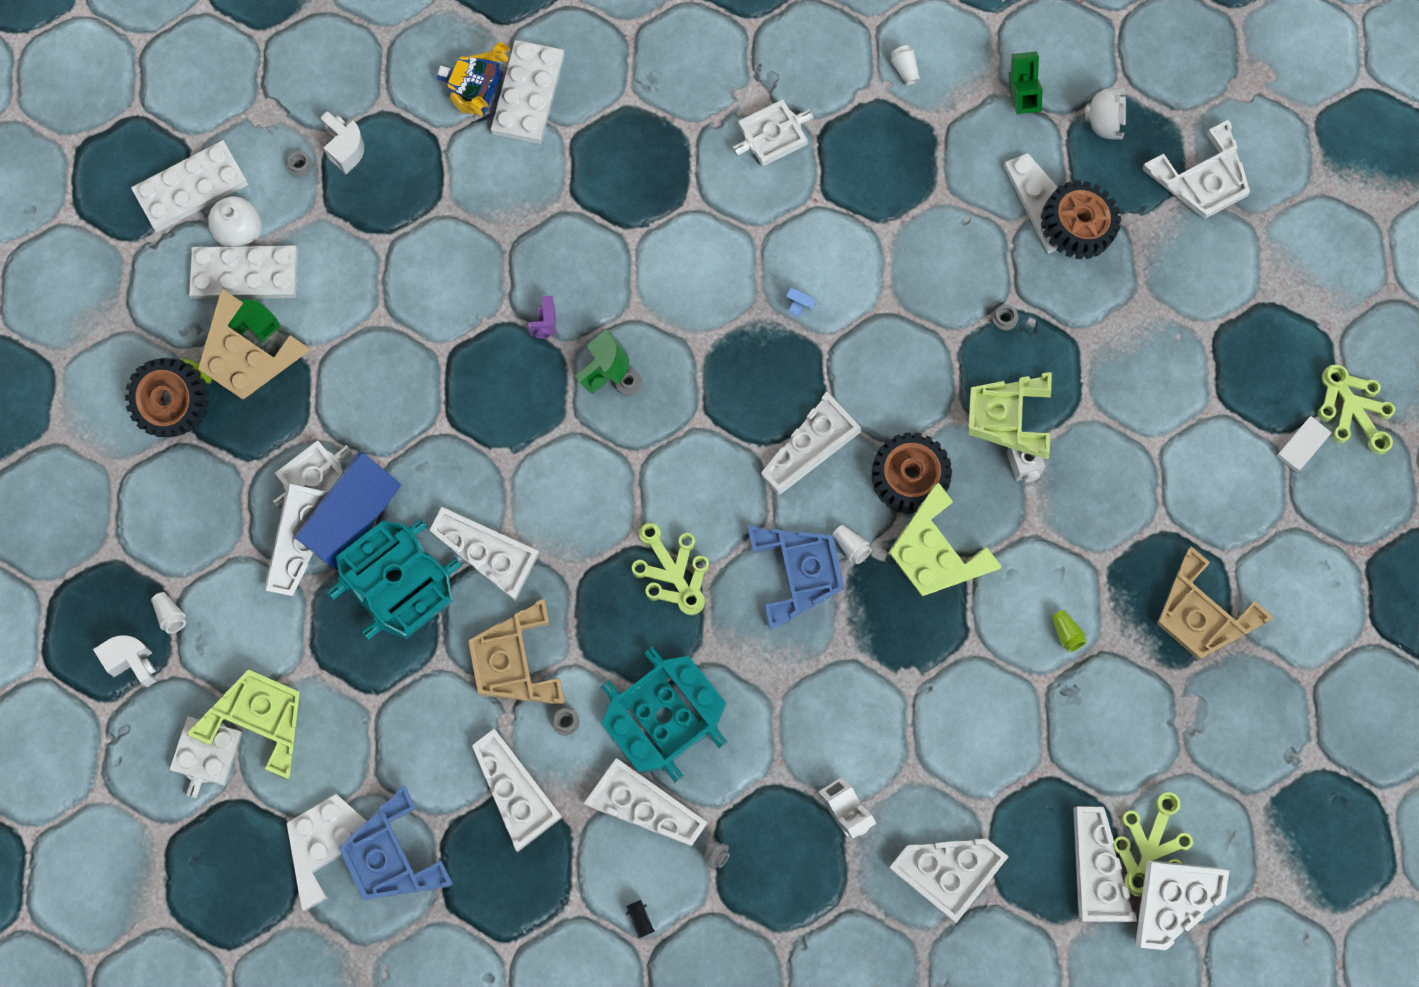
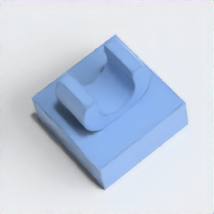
[786,287,817,317]

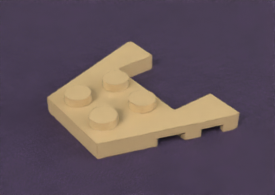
[198,289,309,399]
[1157,546,1273,660]
[468,599,565,705]

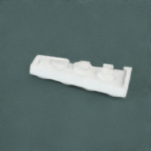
[761,392,861,495]
[584,758,708,847]
[1073,806,1137,923]

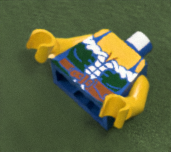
[437,42,510,117]

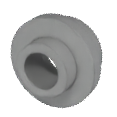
[286,152,313,177]
[992,305,1019,331]
[615,369,642,396]
[552,707,580,736]
[704,842,730,869]

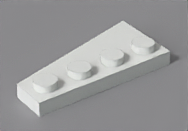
[1004,153,1082,254]
[264,483,328,596]
[429,507,539,601]
[472,729,562,853]

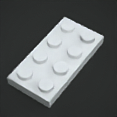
[491,40,565,144]
[131,140,248,233]
[189,246,298,300]

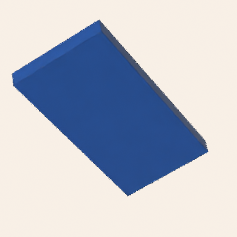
[293,451,402,570]

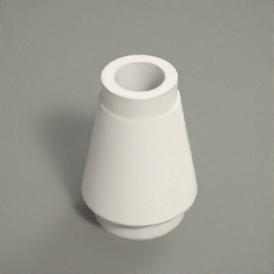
[890,45,920,85]
[832,525,872,564]
[151,592,186,634]

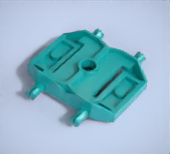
[326,518,462,641]
[600,647,728,783]

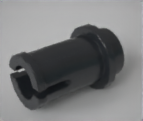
[625,900,655,939]

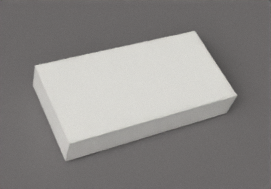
[1276,416,1332,473]

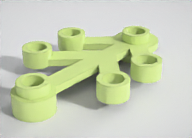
[1318,365,1395,455]
[632,523,709,615]
[1113,792,1193,897]

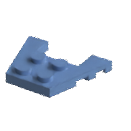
[748,526,844,631]
[339,785,453,901]

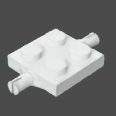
[732,100,813,167]
[273,441,353,510]
[170,716,242,799]

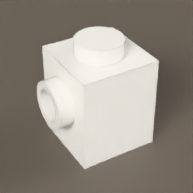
[1006,447,1046,482]

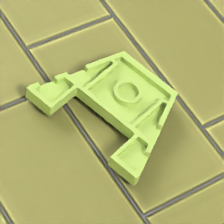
[968,372,1052,459]
[888,483,1002,596]
[187,669,300,780]

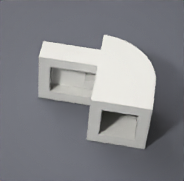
[320,111,364,175]
[93,636,157,687]
[819,777,876,839]

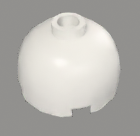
[1085,88,1126,140]
[208,196,262,247]

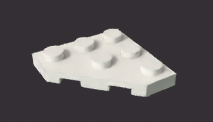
[889,838,1009,924]
[1135,860,1229,950]

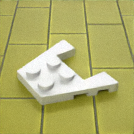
[1142,120,1250,219]
[287,794,367,911]

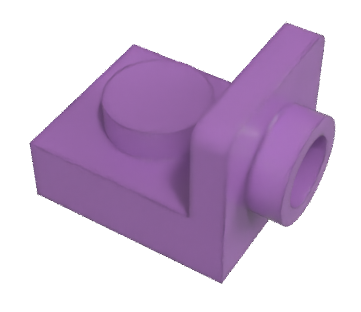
[528,296,557,339]

